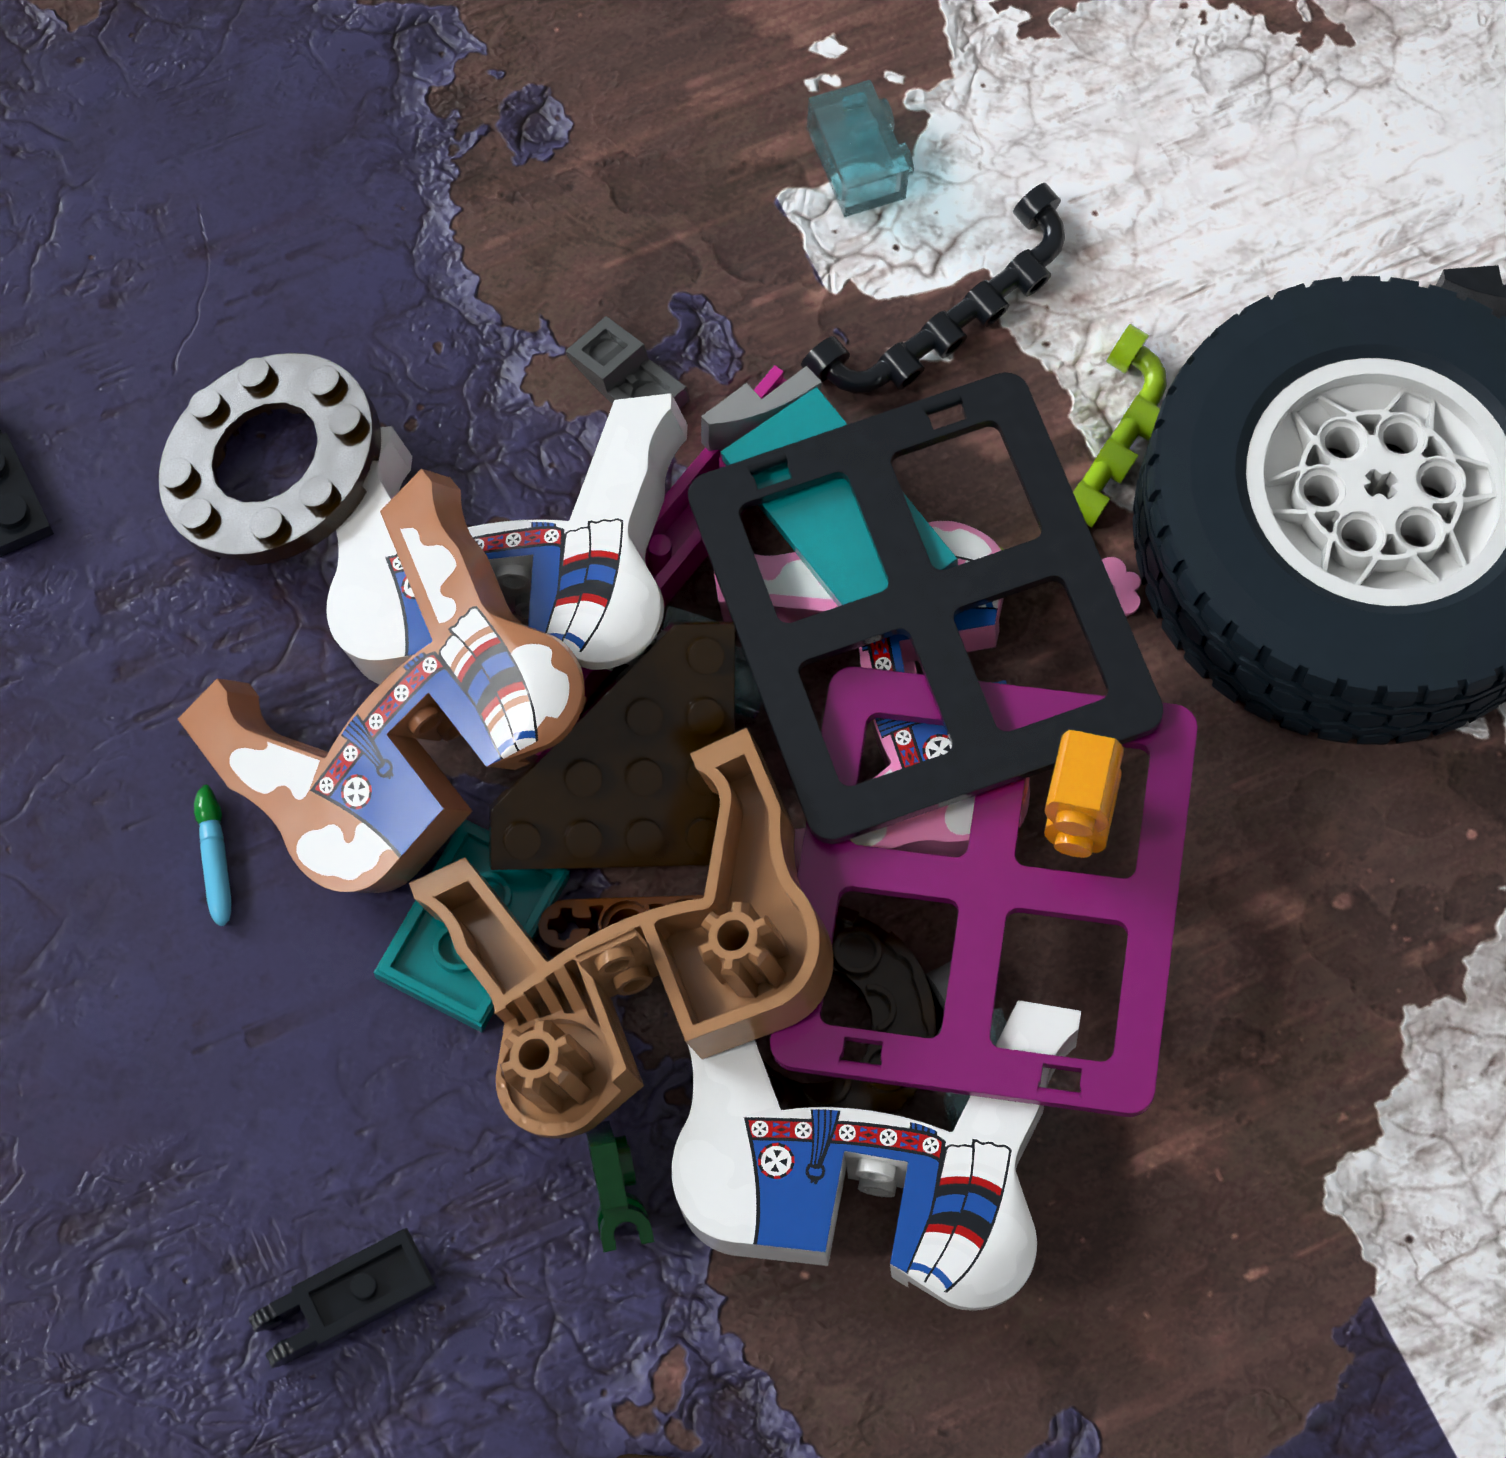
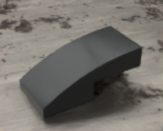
[565,316,690,409]

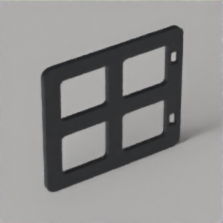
[688,372,1163,844]

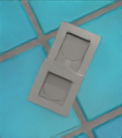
[701,366,822,451]

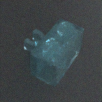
[807,80,914,217]

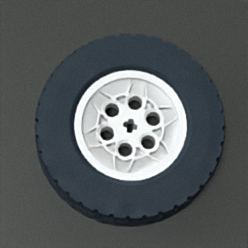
[1133,276,1506,745]

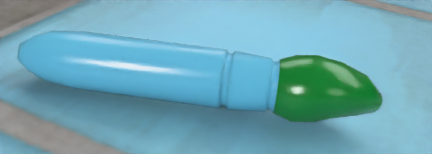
[194,785,231,926]

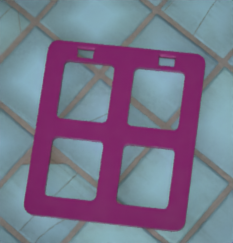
[770,667,1198,1117]

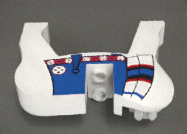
[327,393,688,684]
[672,1000,1081,1311]

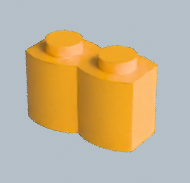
[1044,730,1124,858]

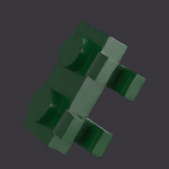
[586,1121,655,1252]

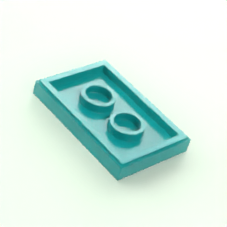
[373,819,570,1033]

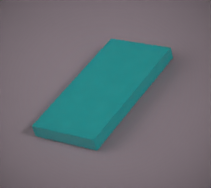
[720,387,958,606]

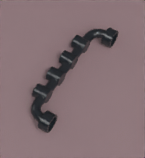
[801,183,1065,394]

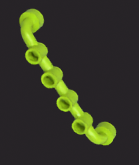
[1000,324,1167,551]

